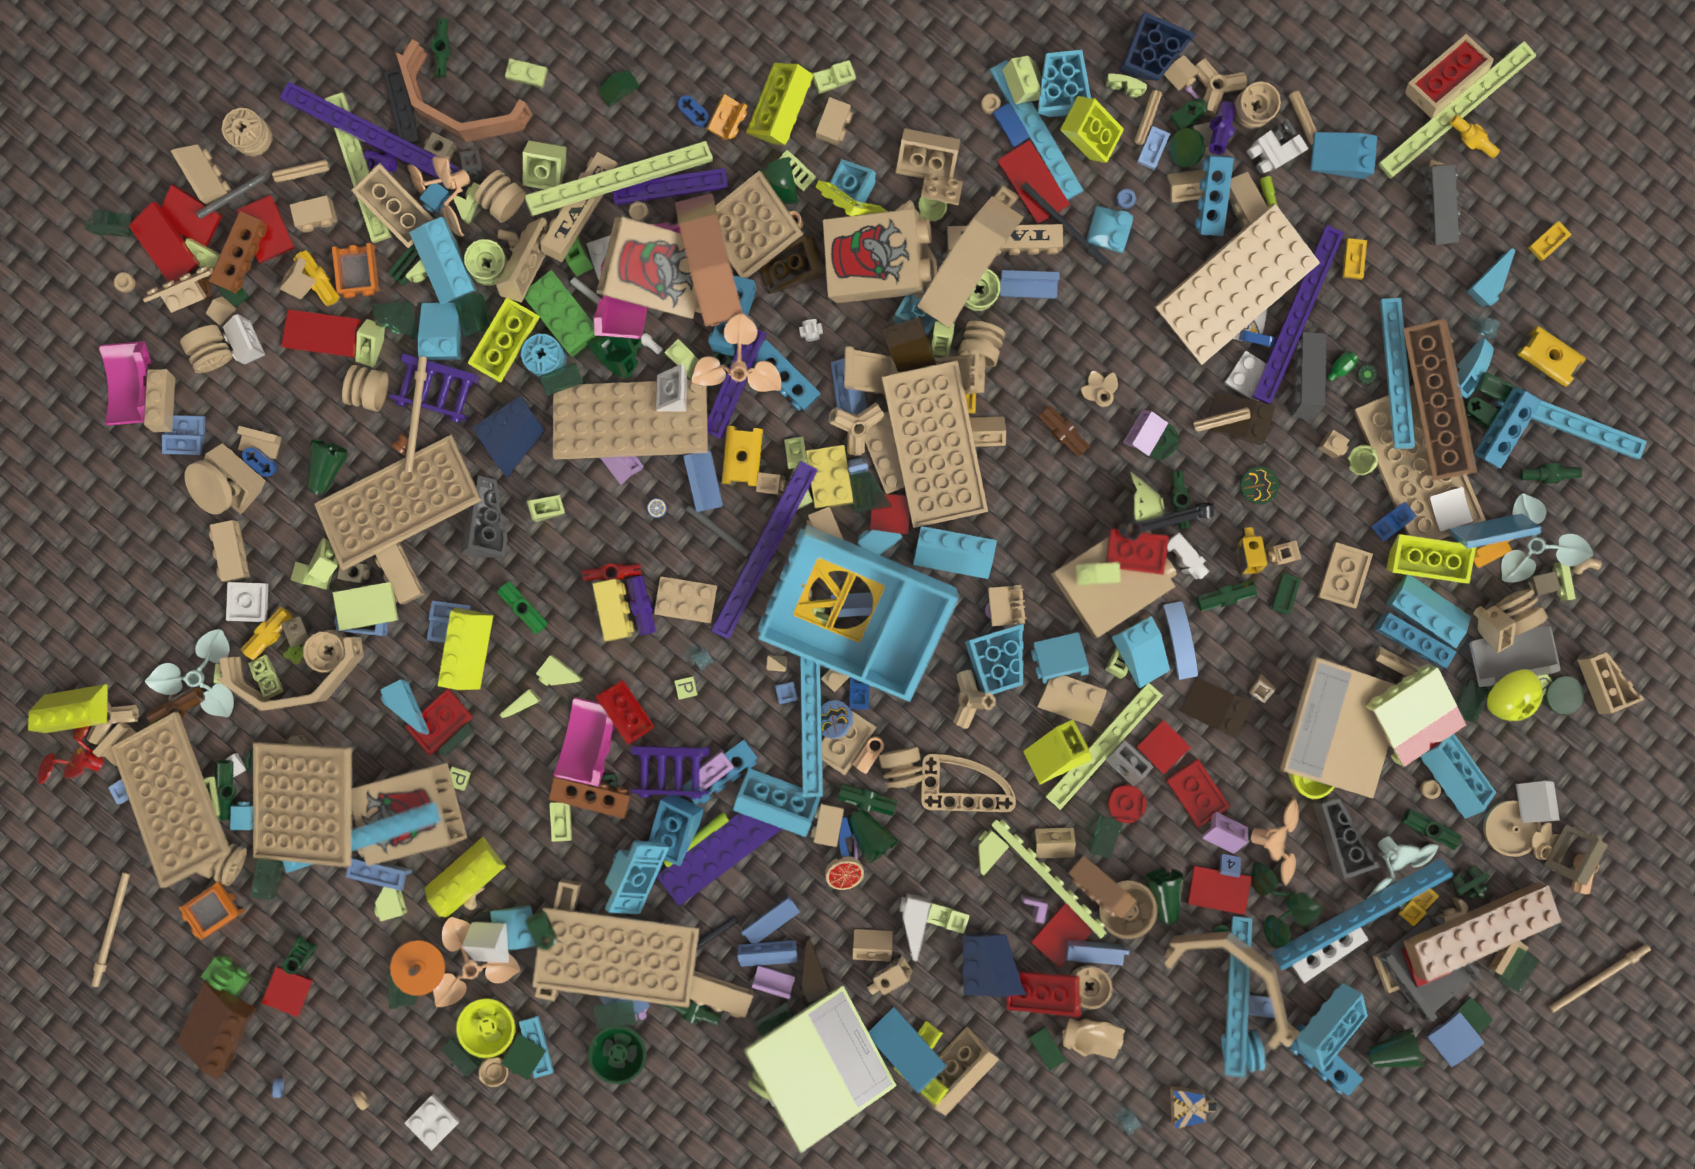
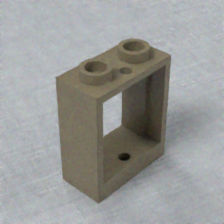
[1545,825,1608,886]

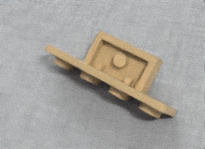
[143,266,215,313]

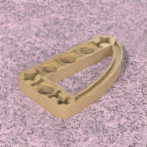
[921,754,1016,812]

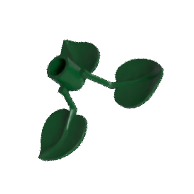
[1251,861,1323,949]

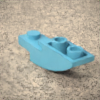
[1456,337,1494,399]

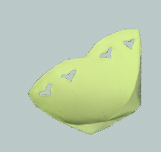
[1130,472,1164,522]

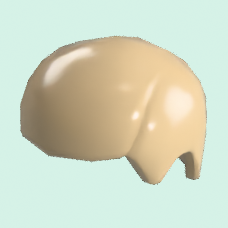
[478,1057,508,1087]

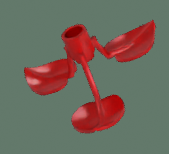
[37,726,104,784]

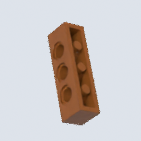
[209,211,267,294]
[549,777,632,818]

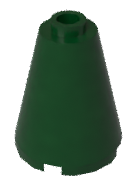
[307,439,349,495]
[848,809,899,864]
[1144,869,1184,925]
[1366,1028,1424,1068]

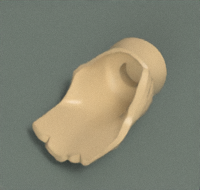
[1062,1018,1125,1059]

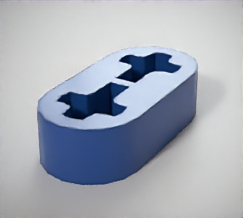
[678,95,709,128]
[1239,330,1276,347]
[242,447,277,477]

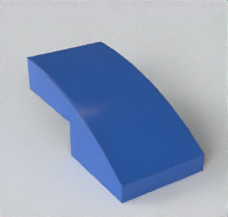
[992,102,1030,147]
[1372,502,1417,542]
[849,677,869,710]
[839,816,852,859]

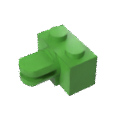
[201,955,252,997]

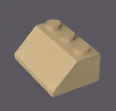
[896,128,960,179]
[171,144,232,205]
[203,443,265,514]
[1037,675,1107,726]

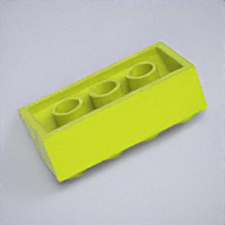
[746,63,813,145]
[468,298,540,383]
[1386,534,1476,584]
[438,607,494,690]
[28,684,108,733]
[425,837,506,917]

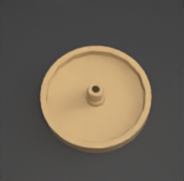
[185,460,232,514]
[1483,800,1541,857]

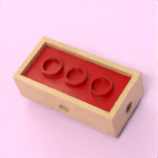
[1405,34,1494,119]

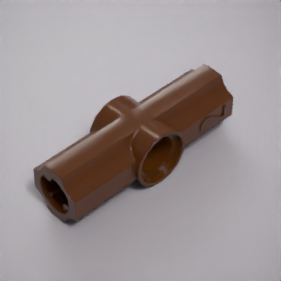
[1038,405,1090,458]
[147,686,205,725]

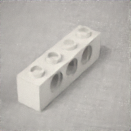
[1291,928,1369,983]

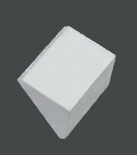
[656,364,687,412]
[1516,781,1560,823]
[462,922,509,963]

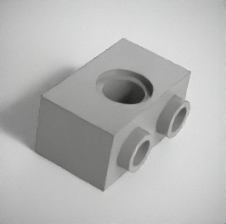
[1105,740,1153,786]

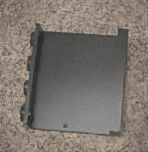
[1377,915,1483,1022]

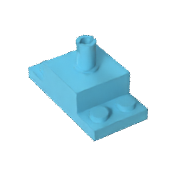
[605,841,669,914]

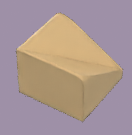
[206,296,236,325]
[767,655,787,672]

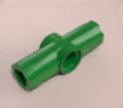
[497,581,549,635]

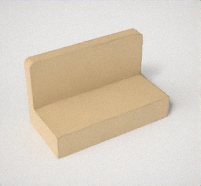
[1168,170,1210,203]
[280,258,316,299]
[969,417,1006,447]
[237,426,282,459]
[93,723,137,766]
[1035,828,1076,858]
[853,929,893,962]
[1488,941,1528,980]

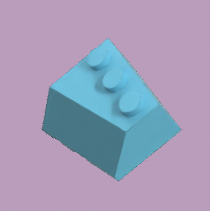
[1038,50,1091,117]
[965,624,1024,694]

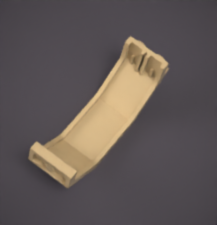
[917,196,1024,328]
[845,347,985,395]
[216,637,364,711]
[1164,931,1288,1050]

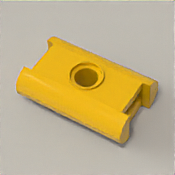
[1517,325,1586,387]
[722,426,763,487]

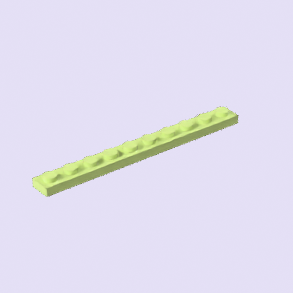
[1378,41,1537,179]
[525,141,713,216]

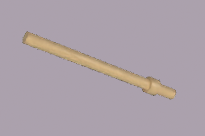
[404,356,427,472]
[91,872,130,987]
[1549,944,1651,1013]

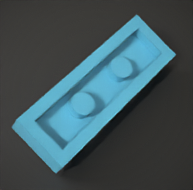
[519,1015,554,1078]

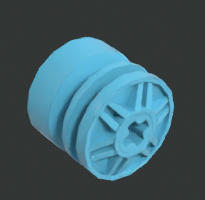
[521,334,566,379]
[1221,1029,1265,1072]

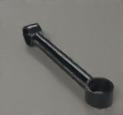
[1119,502,1214,540]

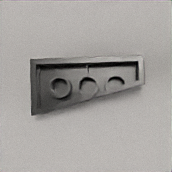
[1419,164,1461,245]
[1292,332,1326,419]
[1313,797,1379,879]

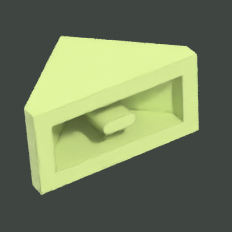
[527,495,565,522]

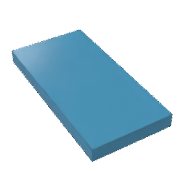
[1449,513,1541,549]
[868,1007,947,1093]

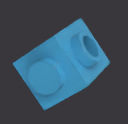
[419,183,451,214]

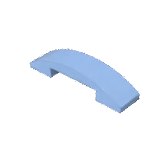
[1163,601,1198,680]

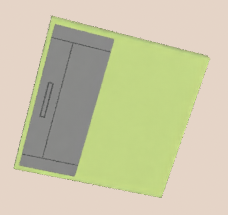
[744,986,897,1152]

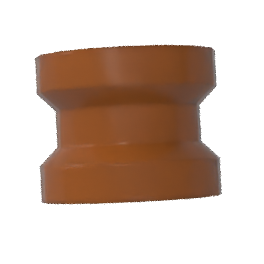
[391,433,408,456]

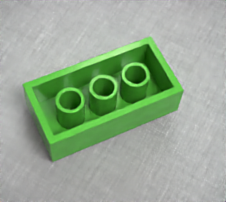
[524,270,597,357]

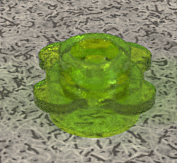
[284,644,304,664]

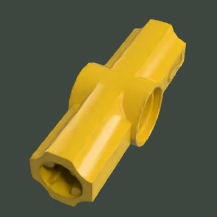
[293,250,341,307]
[241,607,294,660]

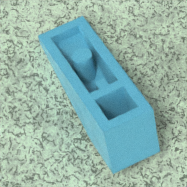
[1466,248,1515,308]
[381,679,430,735]

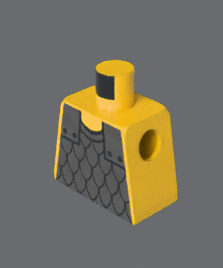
[1237,527,1267,575]

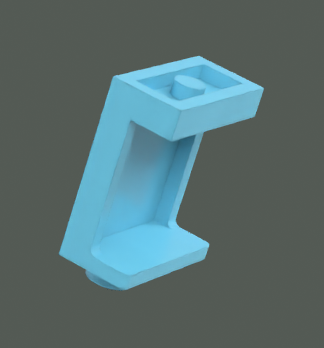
[1031,632,1089,684]

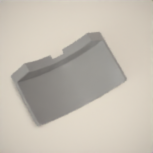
[1470,626,1561,687]

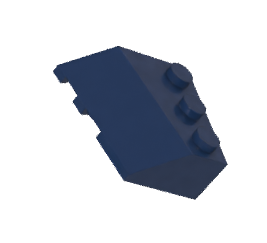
[1119,12,1196,81]
[472,396,545,478]
[963,933,1026,997]

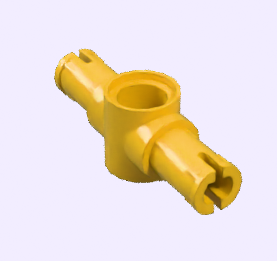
[1449,114,1500,159]

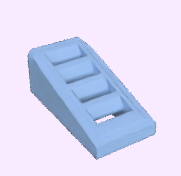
[847,457,868,476]

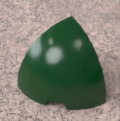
[753,157,799,204]
[587,335,642,379]

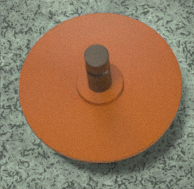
[390,940,445,996]

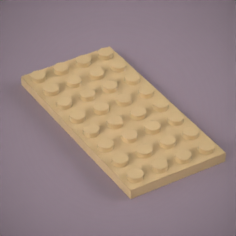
[1154,203,1320,365]
[881,361,988,528]
[553,380,708,460]
[1353,385,1486,540]
[314,435,482,570]
[111,712,231,888]
[533,907,699,1007]

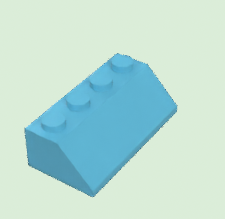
[409,217,477,305]
[913,526,997,579]
[1385,575,1471,648]
[1420,734,1496,819]
[733,768,820,837]
[1297,983,1368,1072]

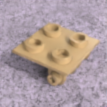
[921,174,963,205]
[988,585,1027,626]

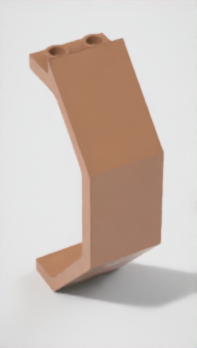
[396,39,532,142]
[675,193,743,326]

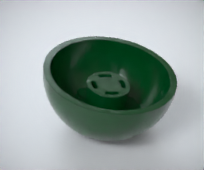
[588,1025,646,1084]

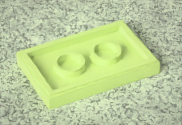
[333,582,398,631]

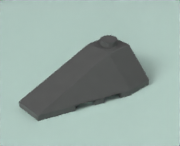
[461,476,507,558]

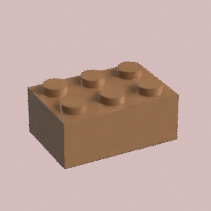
[1069,856,1136,919]

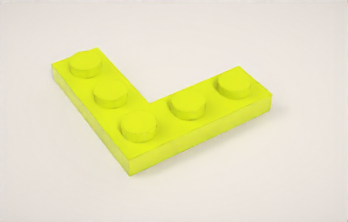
[816,180,888,216]
[893,1021,949,1105]

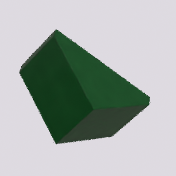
[598,70,640,107]

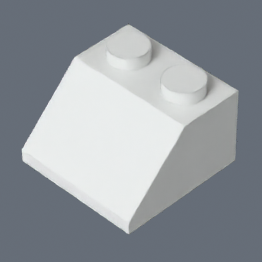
[223,314,265,364]

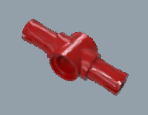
[582,563,642,582]

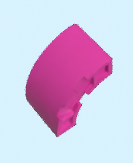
[594,258,647,338]
[99,341,151,426]
[554,697,615,787]

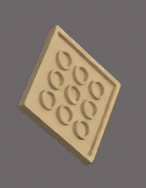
[715,171,804,279]
[858,412,904,494]

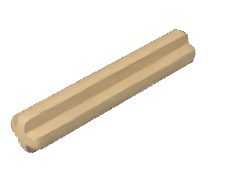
[1135,90,1162,145]
[1289,91,1317,145]
[272,160,330,182]
[1194,408,1251,432]

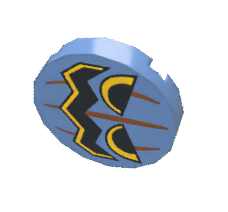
[821,700,853,739]

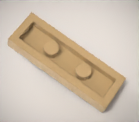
[1375,646,1420,676]

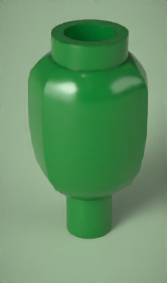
[1326,351,1358,382]

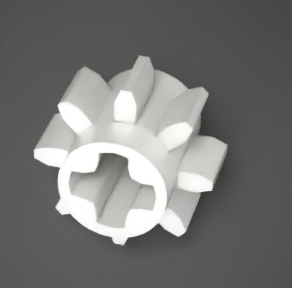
[799,319,823,342]

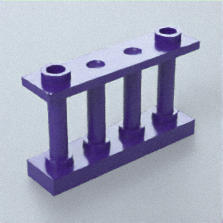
[390,354,480,423]
[631,746,709,799]

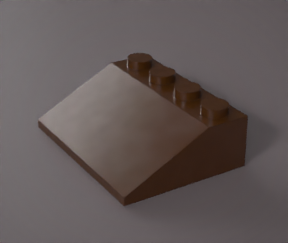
[177,980,256,1079]

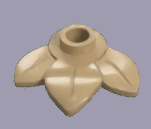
[1081,371,1118,407]
[1531,822,1560,860]

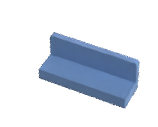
[1000,270,1060,299]
[831,358,867,415]
[684,451,723,512]
[831,592,873,617]
[346,856,412,891]
[741,896,800,944]
[738,940,798,967]
[1065,940,1129,965]

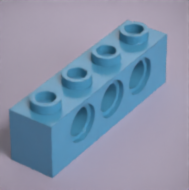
[1195,154,1234,236]
[708,276,756,356]
[753,340,821,412]
[1474,387,1542,469]
[1373,613,1456,669]
[682,739,758,805]
[1288,1023,1363,1096]

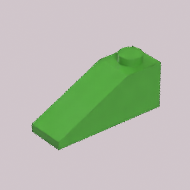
[565,236,594,277]

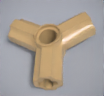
[1195,59,1247,116]
[828,403,885,456]
[953,670,996,728]
[87,700,139,745]

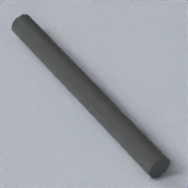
[195,174,265,219]
[686,504,751,557]

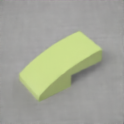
[812,60,856,94]
[926,902,970,934]

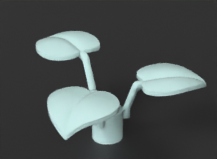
[1501,493,1593,582]
[145,629,234,718]
[1367,836,1439,898]

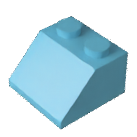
[857,530,902,555]
[490,905,536,950]

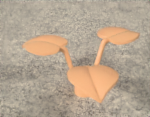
[407,156,470,236]
[691,313,781,392]
[1251,797,1299,886]
[433,917,520,1007]

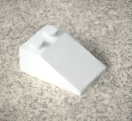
[900,893,931,961]

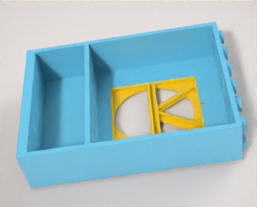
[757,524,958,702]

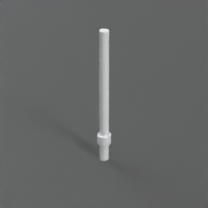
[570,277,663,355]

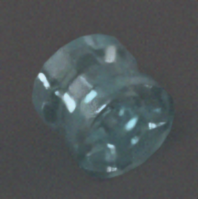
[1477,318,1501,339]
[692,647,715,671]
[1119,1111,1142,1136]

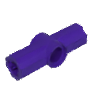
[1209,101,1236,155]
[627,576,657,636]

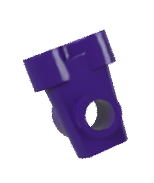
[364,150,397,172]

